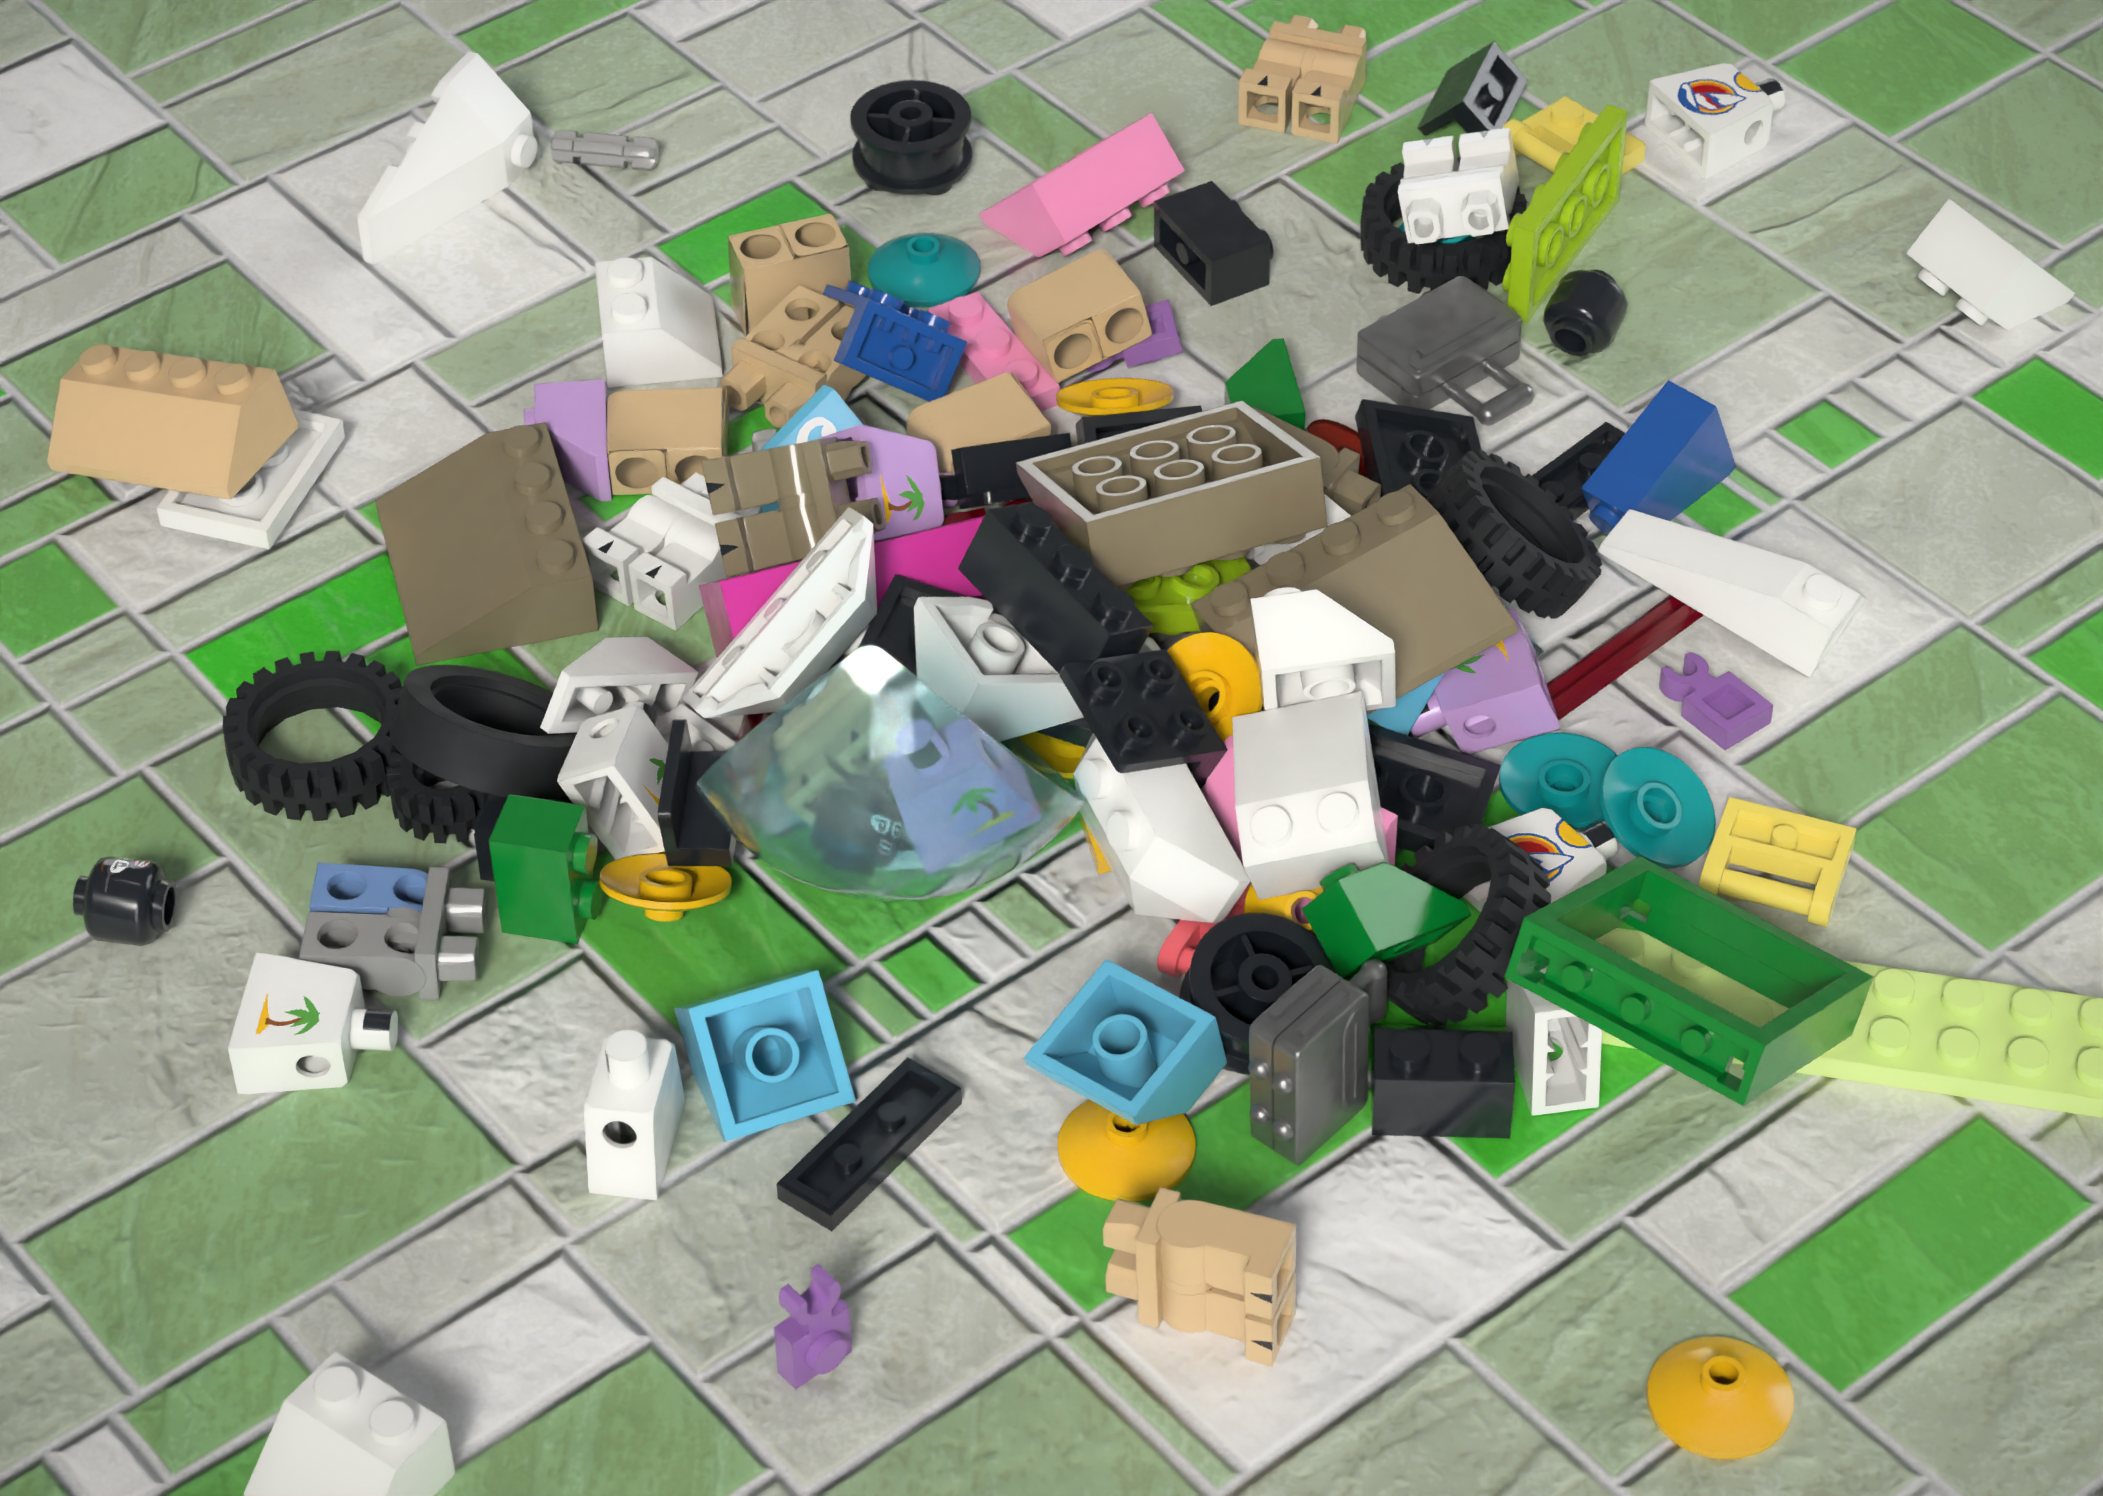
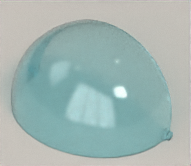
[695,645,1086,902]

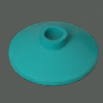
[868,232,980,307]
[1499,733,1618,829]
[1599,747,1716,868]

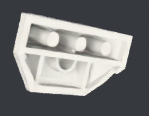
[682,507,877,718]
[1074,733,1250,923]

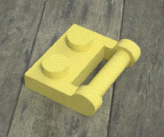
[1502,96,1646,174]
[1699,797,1857,928]

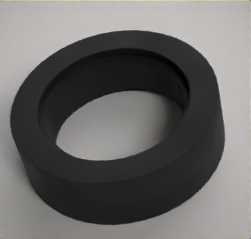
[390,665,577,800]

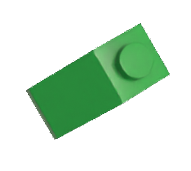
[1224,338,1306,431]
[1302,862,1472,979]

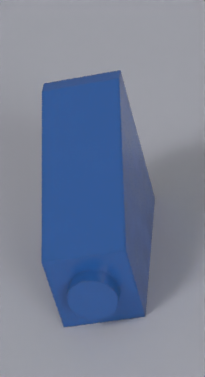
[1581,380,1736,535]

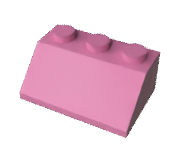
[979,113,1185,258]

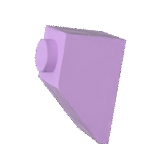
[524,379,612,502]

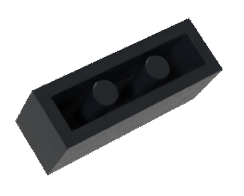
[958,502,1154,674]

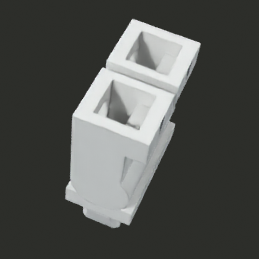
[1398,128,1519,244]
[582,473,762,631]

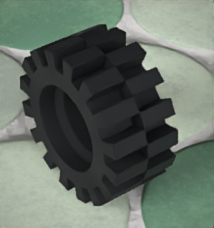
[387,752,489,844]

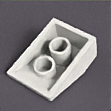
[1232,691,1389,900]

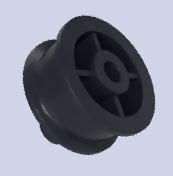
[850,80,973,195]
[1179,913,1337,1075]

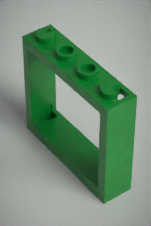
[1504,856,1874,1106]

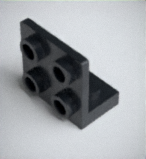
[1059,649,1227,789]

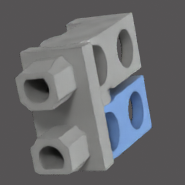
[299,863,487,1000]

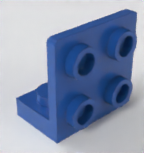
[822,280,967,402]

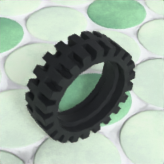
[1360,157,1527,294]
[1427,450,1602,619]
[222,651,403,821]
[1384,824,1551,1026]

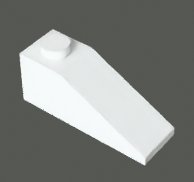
[540,637,698,734]

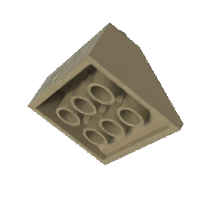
[1016,401,1328,591]
[375,422,599,666]
[1190,484,1518,715]

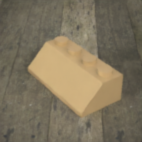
[47,344,300,500]

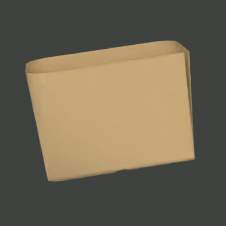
[728,213,852,336]
[1007,250,1152,383]
[906,371,1051,506]
[607,387,730,495]

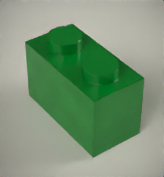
[489,794,603,944]

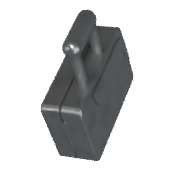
[1356,276,1534,426]
[1248,959,1387,1166]

